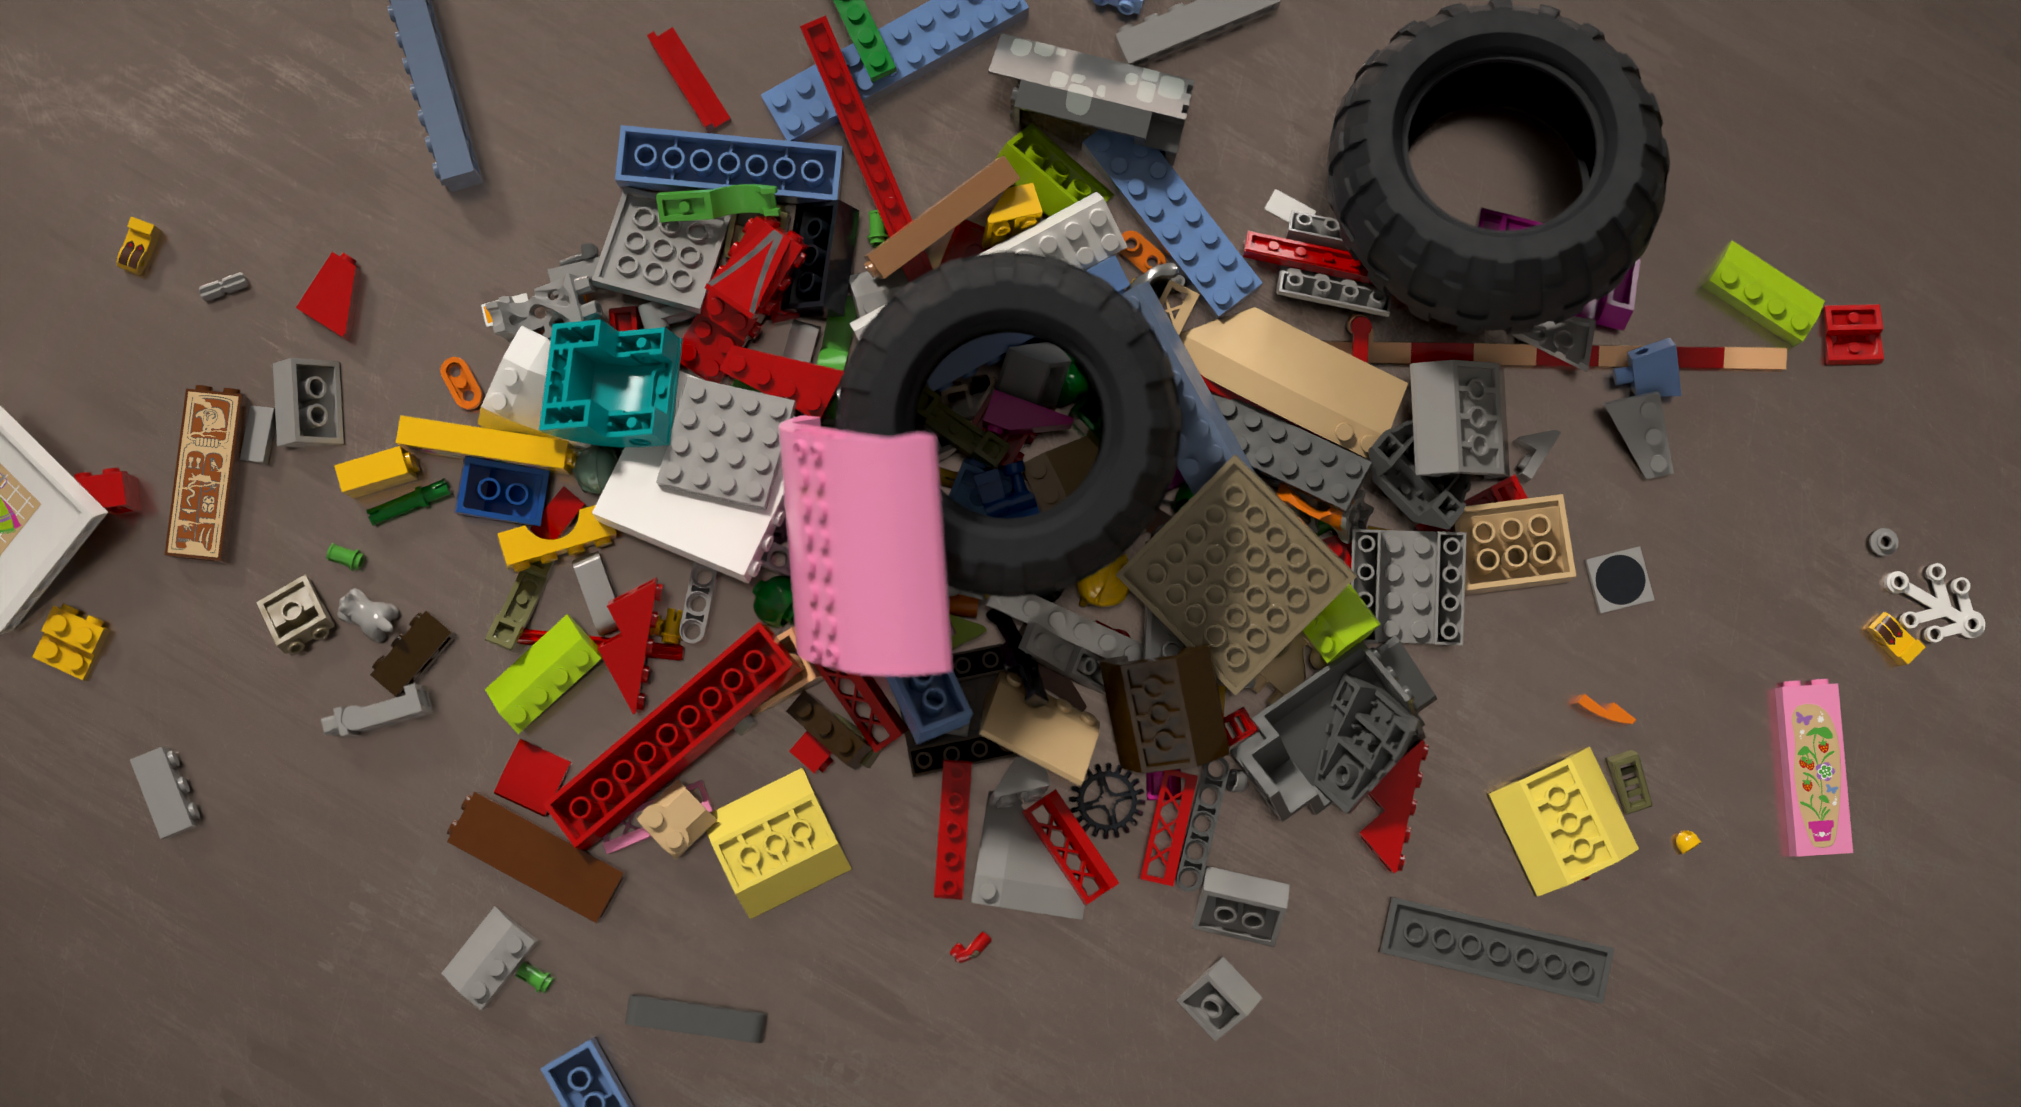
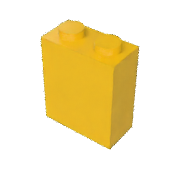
[334,446,420,499]

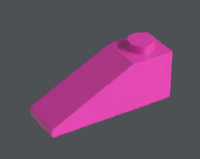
[982,389,1074,437]

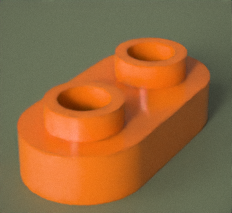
[1118,231,1166,274]
[440,357,483,410]

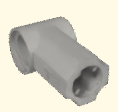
[638,301,697,329]

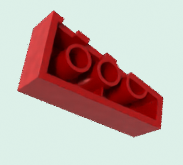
[719,345,844,423]

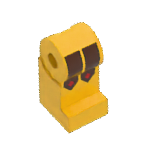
[117,216,162,275]
[1867,612,1926,666]

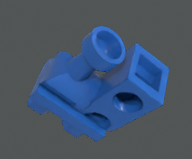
[973,460,1040,518]

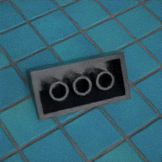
[780,199,860,318]

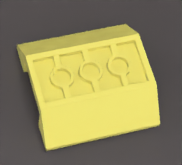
[1488,747,1639,897]
[706,768,852,919]

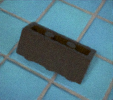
[370,611,456,697]
[786,690,873,770]

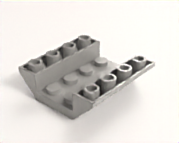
[1276,210,1392,317]
[1410,360,1510,480]
[1351,529,1466,646]

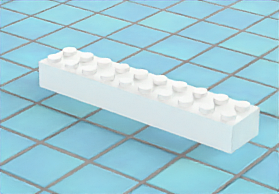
[850,192,1127,340]

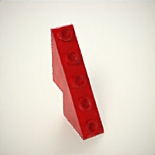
[598,577,663,714]
[1356,740,1429,874]
[934,760,972,900]

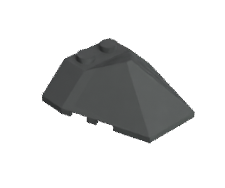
[1368,420,1472,529]
[1314,673,1418,814]

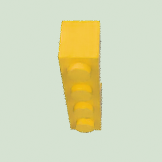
[497,505,617,572]

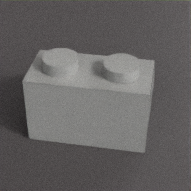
[849,267,908,319]
[1176,957,1262,1042]

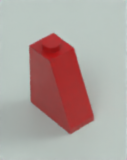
[296,252,361,341]

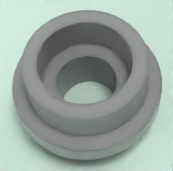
[1870,528,1899,556]

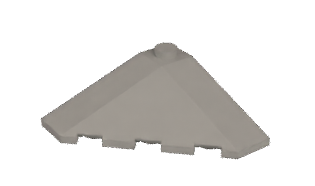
[971,790,1087,920]

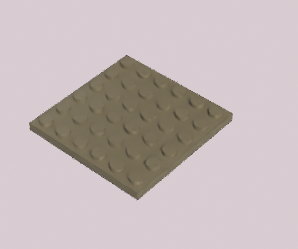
[1116,454,1357,696]

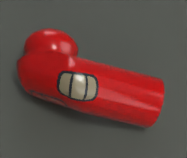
[950,932,992,963]

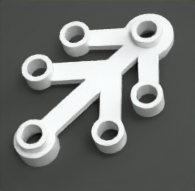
[1884,563,1985,643]

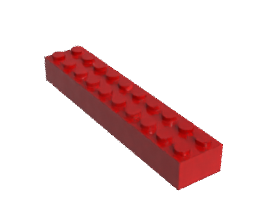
[543,622,802,851]

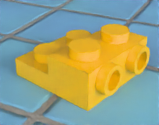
[32,603,110,681]

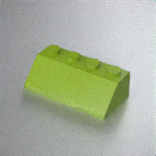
[995,123,1115,216]
[1701,240,1825,347]
[1303,584,1381,663]
[485,614,602,734]

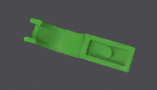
[656,184,781,222]
[817,296,857,419]

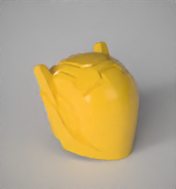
[1078,554,1129,607]

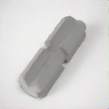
[199,272,248,301]

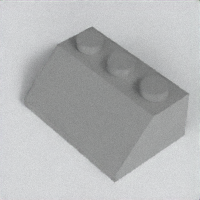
[273,358,344,447]
[1192,866,1290,947]
[441,906,539,1010]

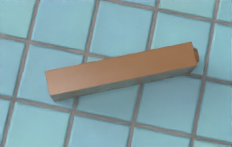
[863,156,1020,279]

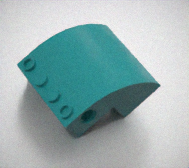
[539,319,683,447]

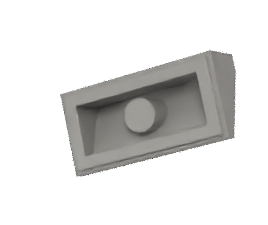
[239,405,276,465]

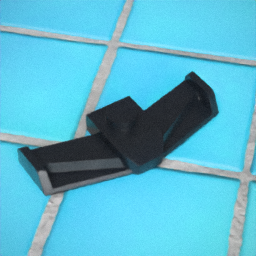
[986,608,1049,708]

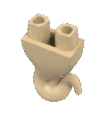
[1252,630,1331,705]

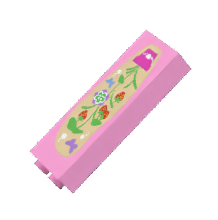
[1775,679,1853,857]

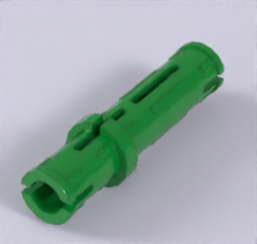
[366,478,452,526]

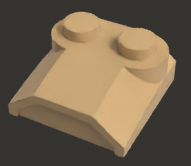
[636,779,717,860]

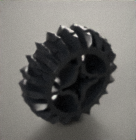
[1069,763,1145,839]

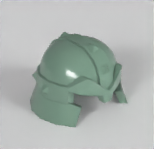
[572,445,622,494]

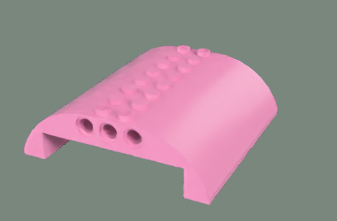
[779,415,952,676]

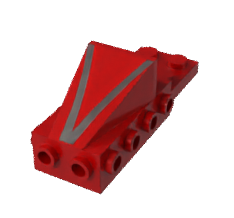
[680,216,809,384]

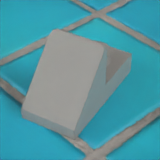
[1514,429,1561,482]

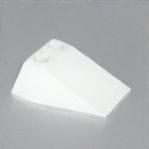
[477,326,592,449]

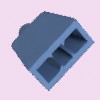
[1613,338,1682,396]

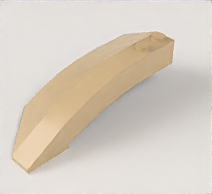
[1179,307,1408,460]

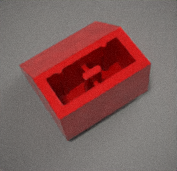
[74,468,142,515]

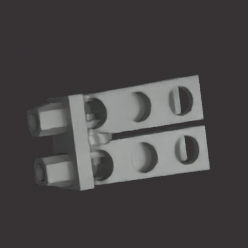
[321,684,433,738]

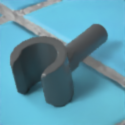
[559,243,597,266]

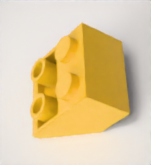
[982,183,1043,249]

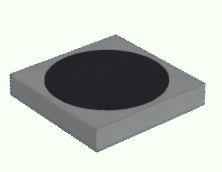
[1584,546,1655,614]

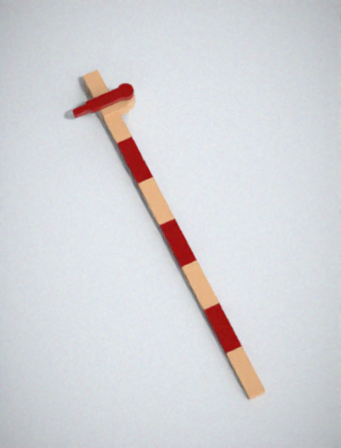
[1322,313,1787,369]

